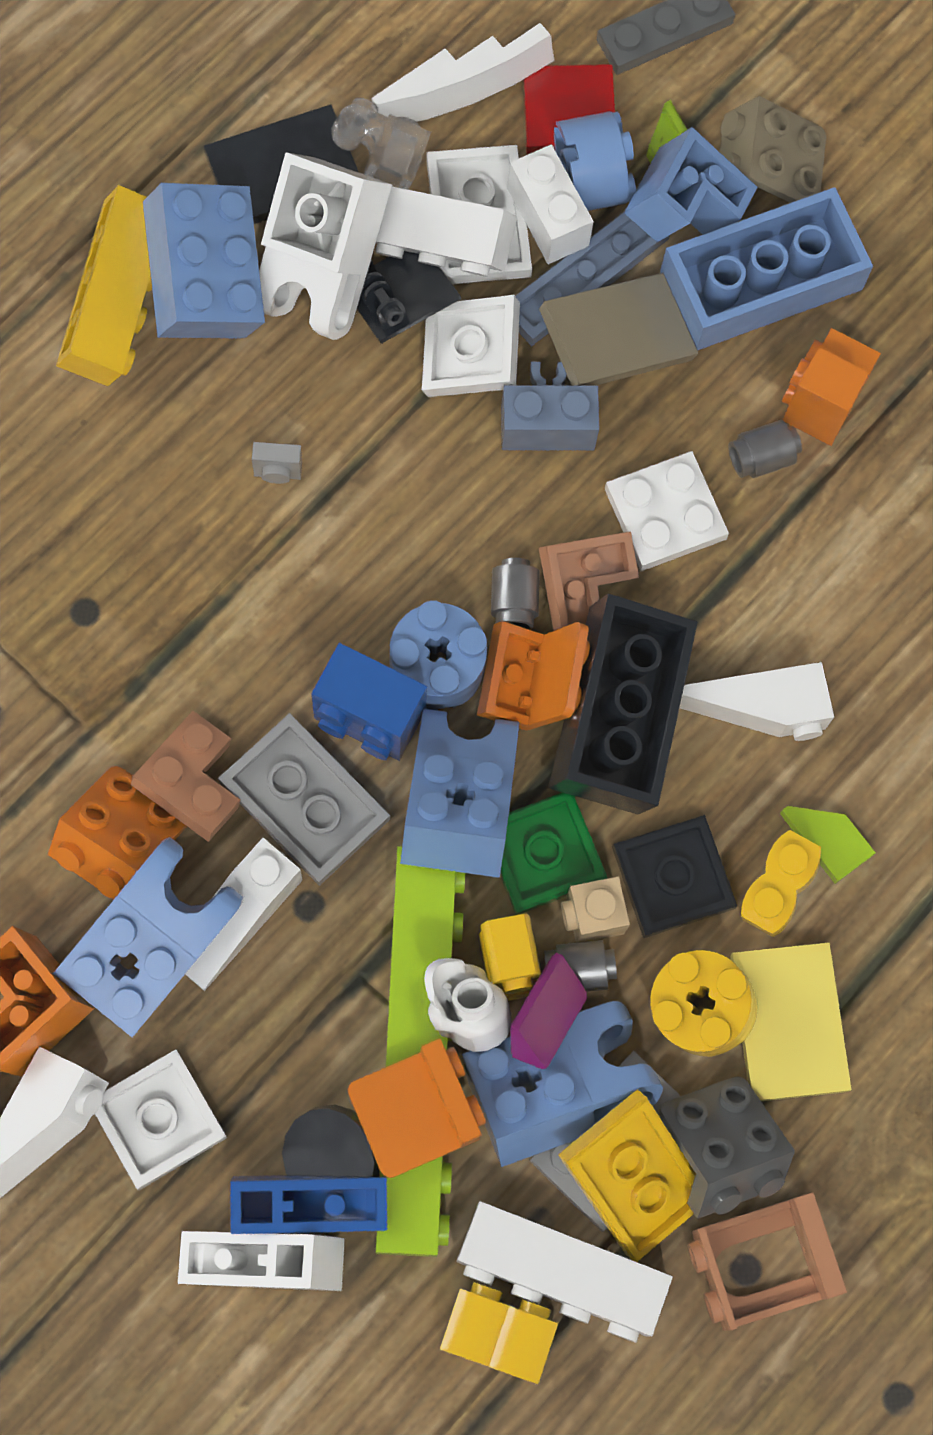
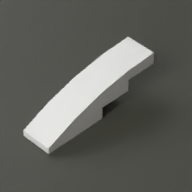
[371,23,554,129]

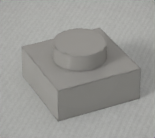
[252,442,302,484]

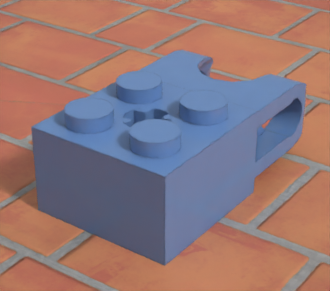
[400,709,519,878]
[53,837,244,1037]
[462,1001,663,1167]

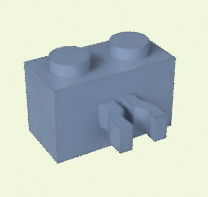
[501,362,599,450]

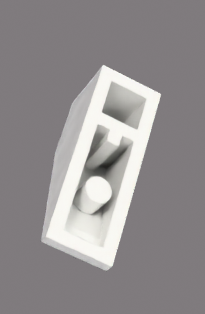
[680,662,834,741]
[185,838,302,991]
[0,1046,109,1198]
[178,1231,345,1291]

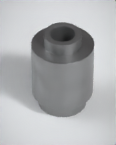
[728,420,802,478]
[491,558,540,630]
[544,940,617,992]

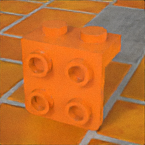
[477,621,590,731]
[48,766,187,899]
[348,1038,486,1178]

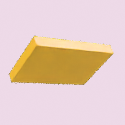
[558,1089,696,1262]

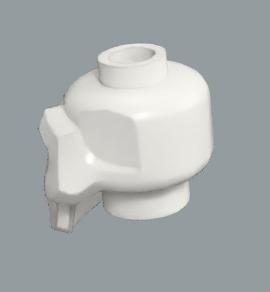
[425,958,512,1052]

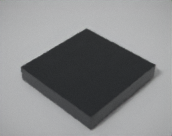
[612,815,737,938]

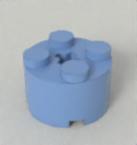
[554,111,636,211]
[390,601,487,710]

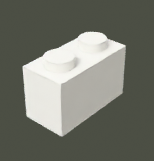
[507,144,594,264]

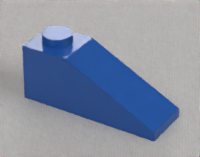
[230,1175,387,1234]

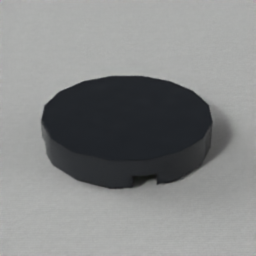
[282,1104,380,1177]

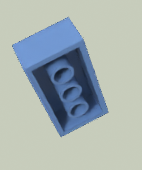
[660,187,873,350]

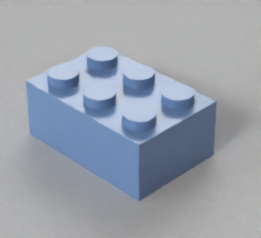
[143,183,265,338]

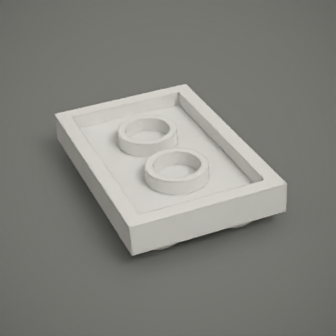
[426,145,532,284]

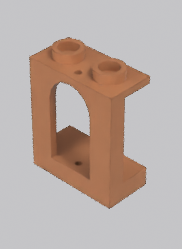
[687,1192,847,1331]

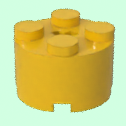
[650,950,757,1057]

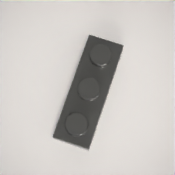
[596,0,736,75]

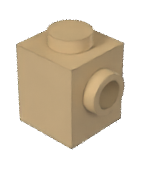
[561,877,630,943]

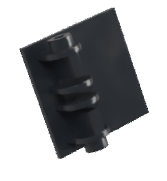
[357,251,461,344]

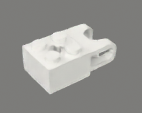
[259,152,392,340]

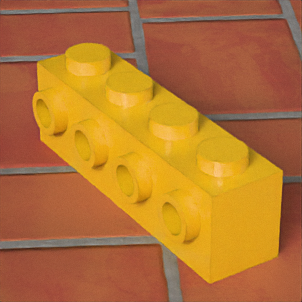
[56,185,152,386]

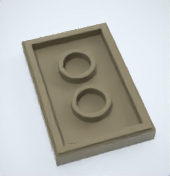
[539,273,699,386]

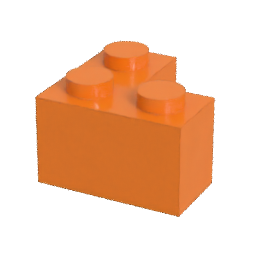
[781,328,881,446]
[0,926,95,1077]

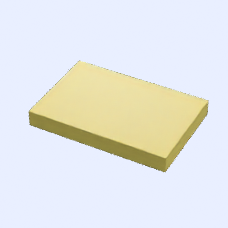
[730,943,852,1101]

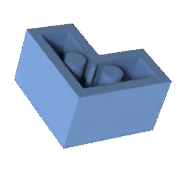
[624,127,757,242]

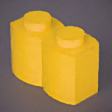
[741,830,821,937]
[479,914,541,1001]
[440,1282,558,1384]

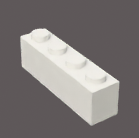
[375,187,517,277]
[456,1201,673,1343]

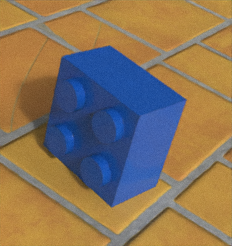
[311,643,427,761]

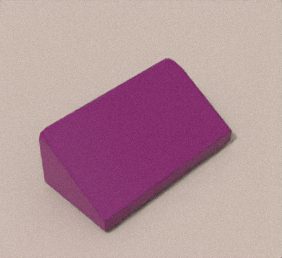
[510,952,587,1069]

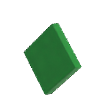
[500,792,608,915]

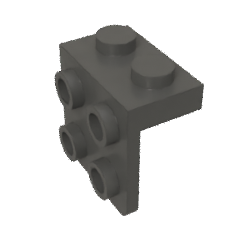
[659,1076,795,1219]

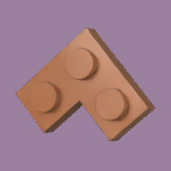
[539,531,639,631]
[131,711,240,842]

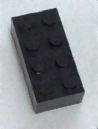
[549,593,698,815]

